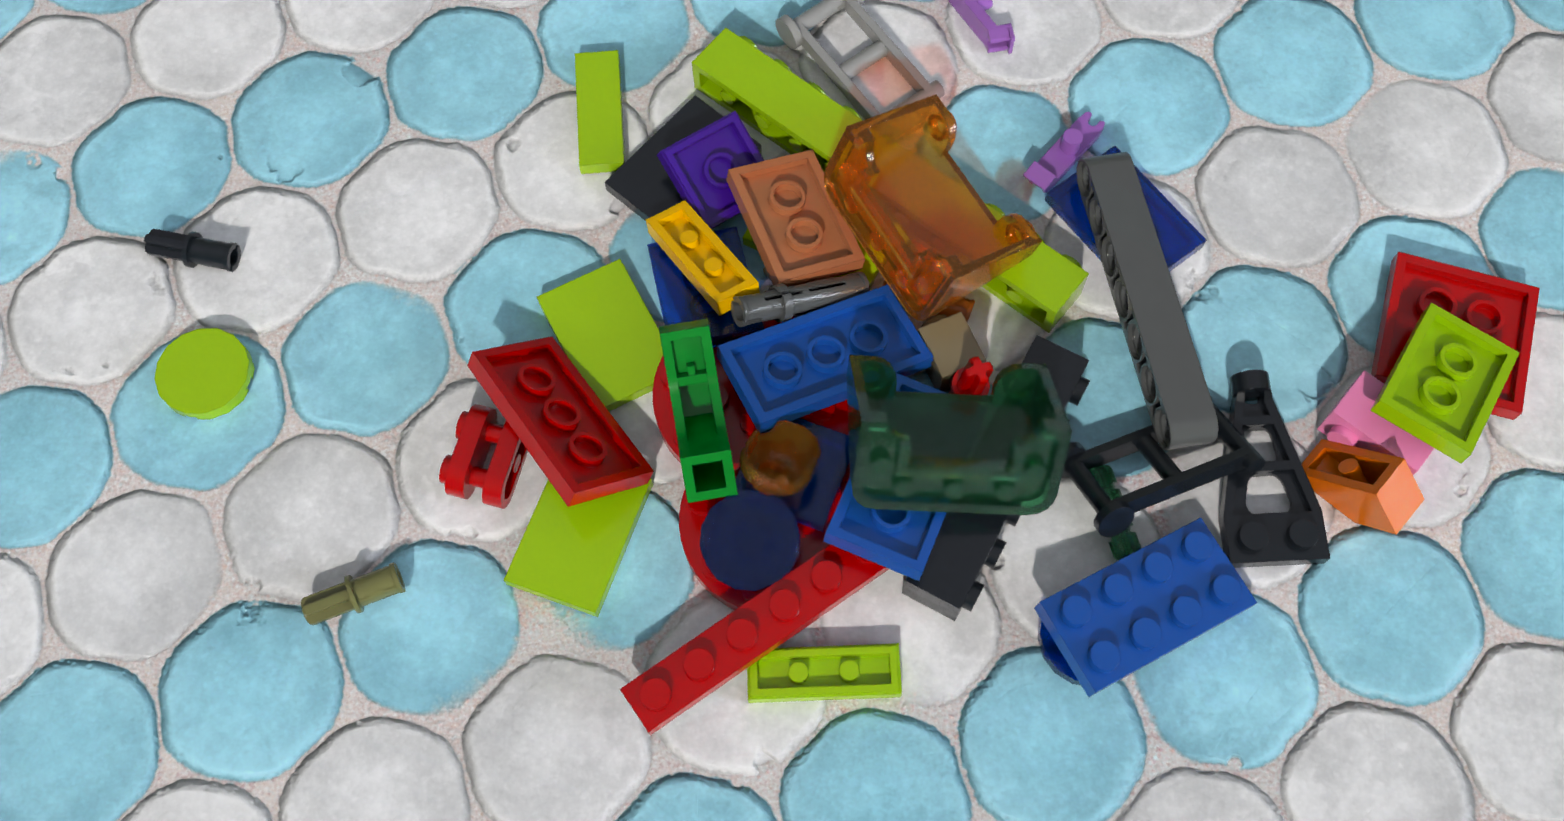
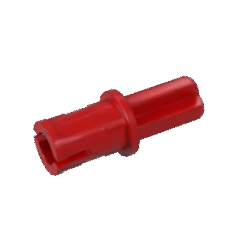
[948,356,994,405]

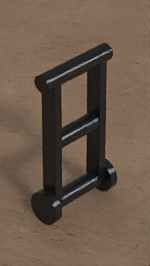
[1049,403,1265,537]

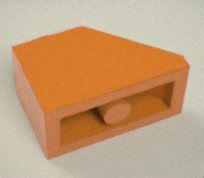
[1301,439,1424,535]

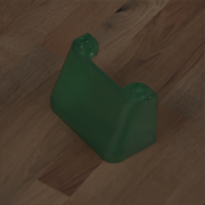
[846,355,1072,515]

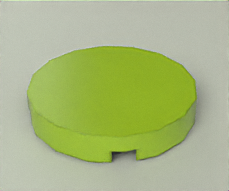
[154,328,255,420]

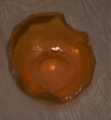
[739,420,822,496]

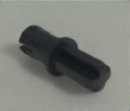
[144,229,241,272]

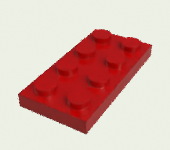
[467,336,654,507]

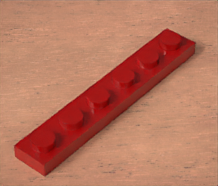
[620,545,889,736]

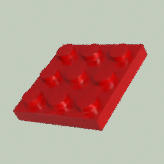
[1371,251,1540,420]

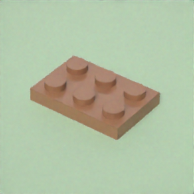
[726,149,865,287]

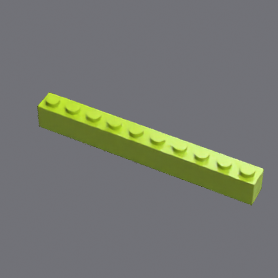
[692,27,1089,333]

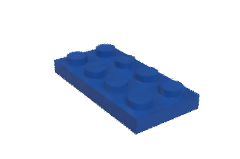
[717,285,934,433]
[823,373,987,581]
[1034,518,1257,697]

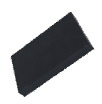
[605,95,762,221]

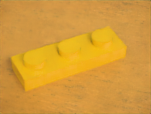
[646,200,760,316]

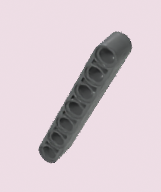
[1077,152,1218,451]

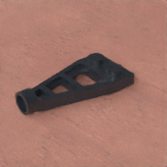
[1218,370,1330,568]

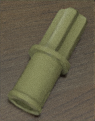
[301,562,406,625]

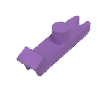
[948,0,1015,54]
[1023,112,1105,193]

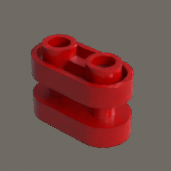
[439,404,528,509]

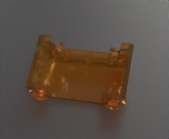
[824,94,1042,321]

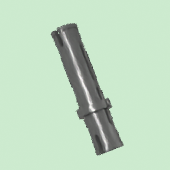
[731,271,870,327]

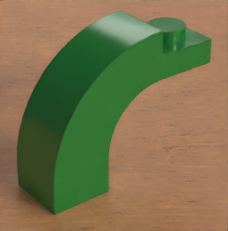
[659,318,738,503]

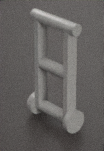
[775,0,945,132]

